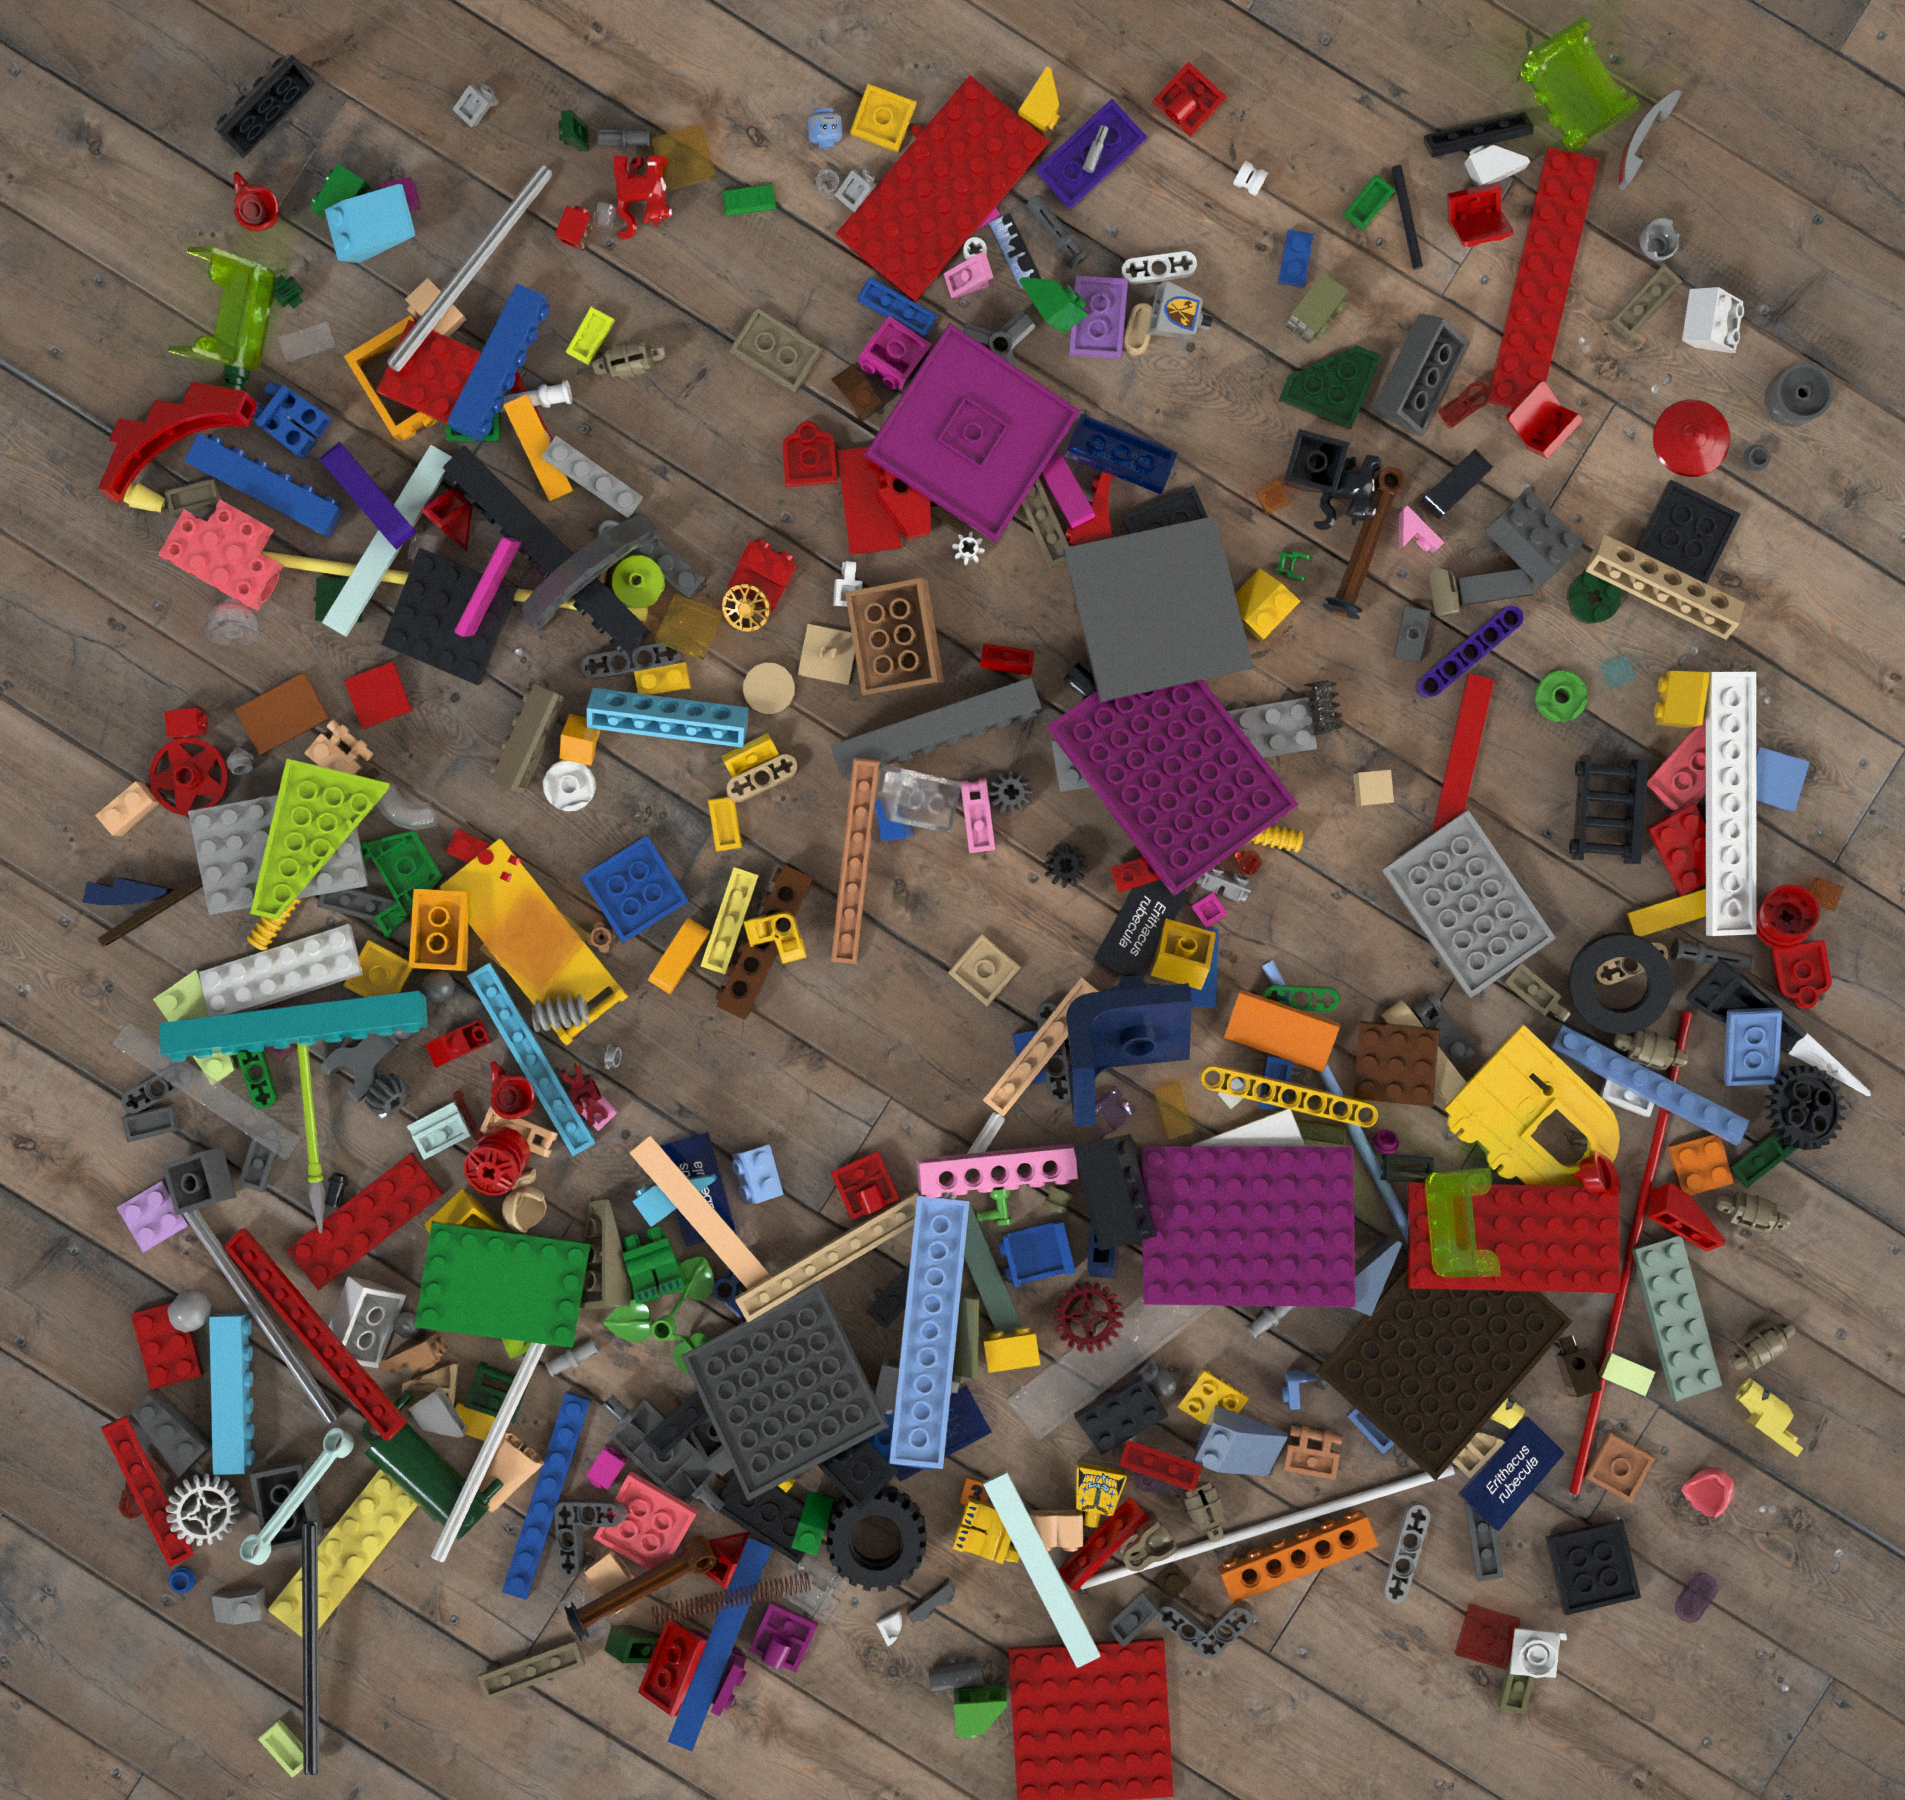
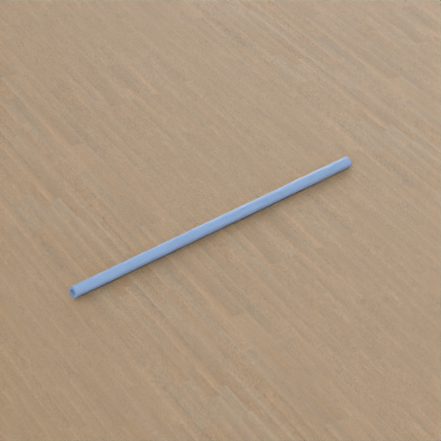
[1262,960,1408,1244]

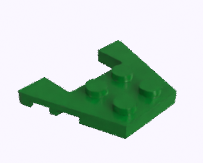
[360,831,443,938]

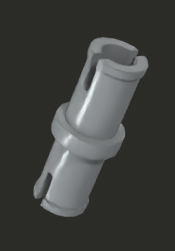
[1245,1306,1296,1340]
[545,1338,600,1377]

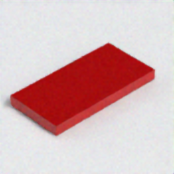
[837,447,902,555]

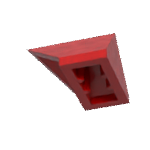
[421,487,473,551]
[705,1531,750,1589]

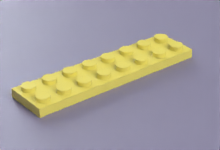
[268,1469,418,1637]

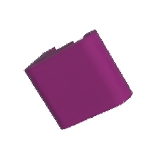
[687,1629,747,1716]

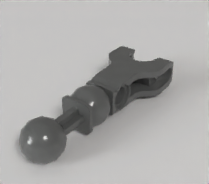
[320,970,455,1104]

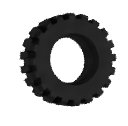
[826,1486,927,1592]

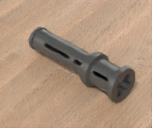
[1026,195,1089,269]
[1671,938,1754,971]

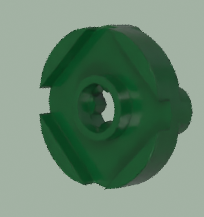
[1567,572,1622,624]

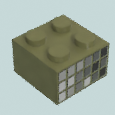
[1284,272,1348,344]

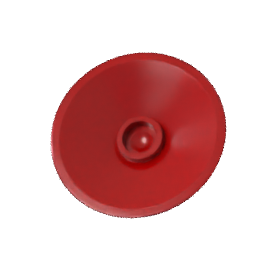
[1653,399,1730,477]

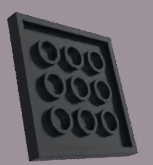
[381,547,518,686]

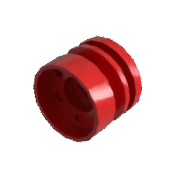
[1756,884,1820,950]
[463,1126,531,1196]

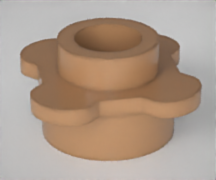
[586,922,617,953]

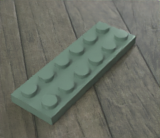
[1631,1234,1722,1401]

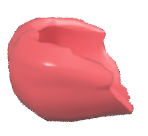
[1681,1467,1734,1518]

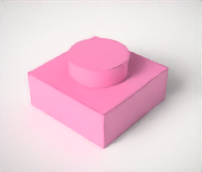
[581,1095,618,1131]

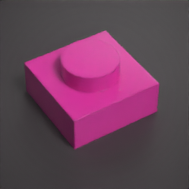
[1191,892,1227,928]

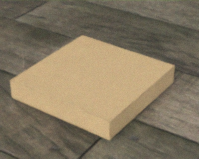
[948,933,1021,1007]

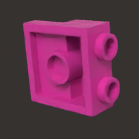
[858,316,932,391]

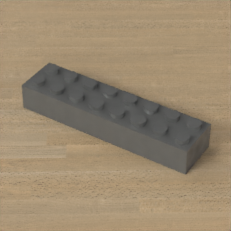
[830,678,1041,781]

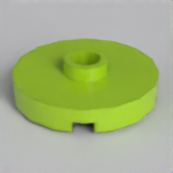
[612,555,665,608]

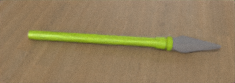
[297,1043,325,1233]

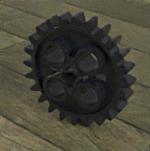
[1764,1065,1846,1150]

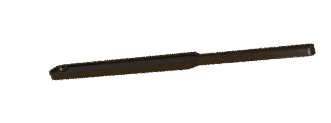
[97,767,380,947]

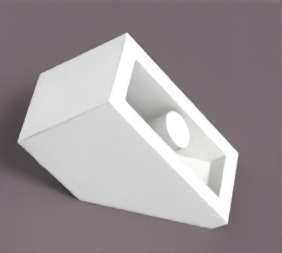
[1464,145,1530,187]

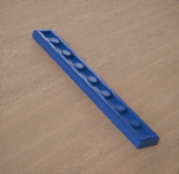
[668,1537,772,1751]

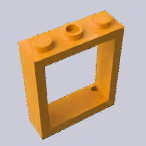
[344,315,438,441]

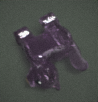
[1095,1085,1136,1140]

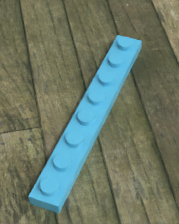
[467,963,597,1156]

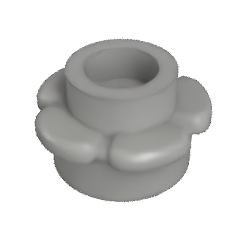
[600,1044,622,1069]

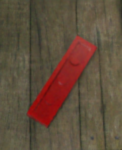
[1058,1497,1149,1592]

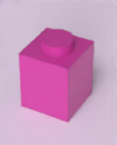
[586,1444,628,1490]

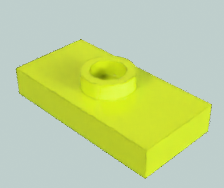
[566,306,615,366]

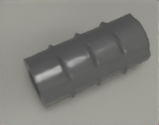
[928,1660,984,1693]

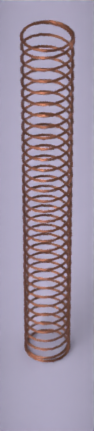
[652,1572,811,1625]

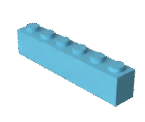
[209,1312,255,1475]

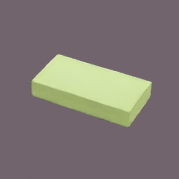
[1598,1352,1655,1396]
[258,1719,303,1778]

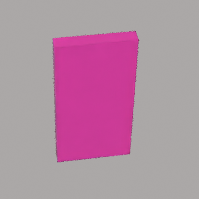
[454,537,522,637]

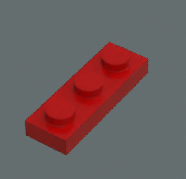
[1119,1440,1202,1492]

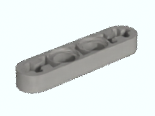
[1382,1502,1430,1603]

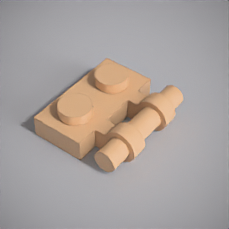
[305,720,373,775]

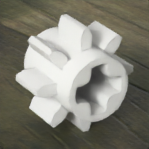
[952,532,985,566]

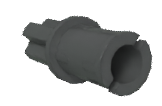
[597,127,650,149]

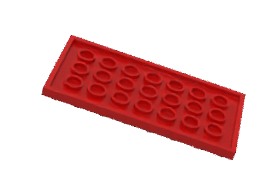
[835,75,1050,303]
[1408,1182,1620,1293]

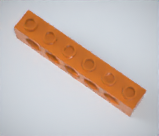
[1218,1510,1379,1604]

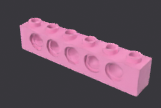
[916,1143,1078,1198]

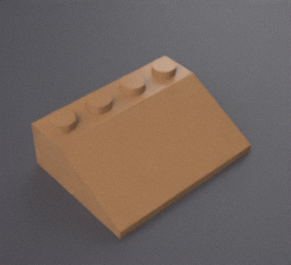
[845,578,945,696]

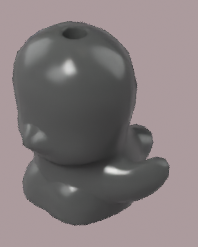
[1133,1357,1177,1398]

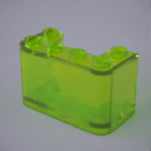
[1520,16,1641,152]

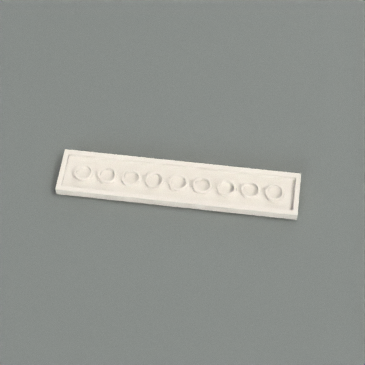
[1706,672,1756,936]

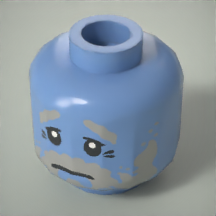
[807,108,842,149]

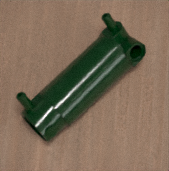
[361,1390,503,1540]

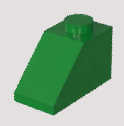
[791,1490,834,1556]

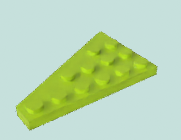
[250,759,391,920]

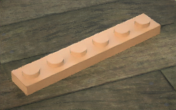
[983,977,1099,1117]

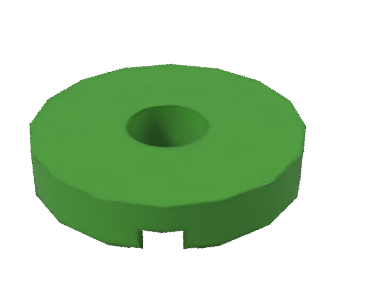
[1534,670,1588,722]

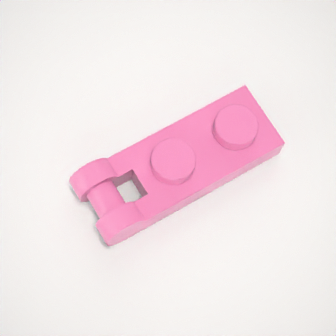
[960,778,995,853]

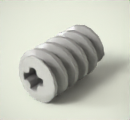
[532,993,590,1032]

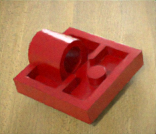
[1152,61,1227,138]
[830,1151,900,1220]

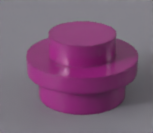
[1372,1129,1399,1154]

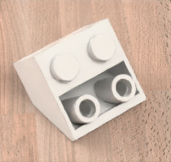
[1682,287,1744,353]

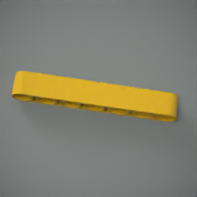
[1199,1064,1378,1127]

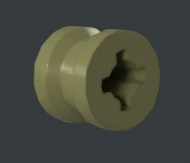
[1043,1185,1074,1214]

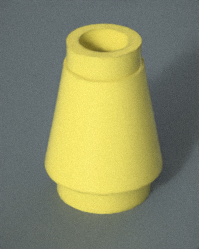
[124,482,166,513]

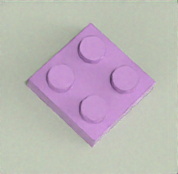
[116,1180,190,1252]

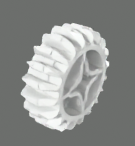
[166,1473,240,1546]

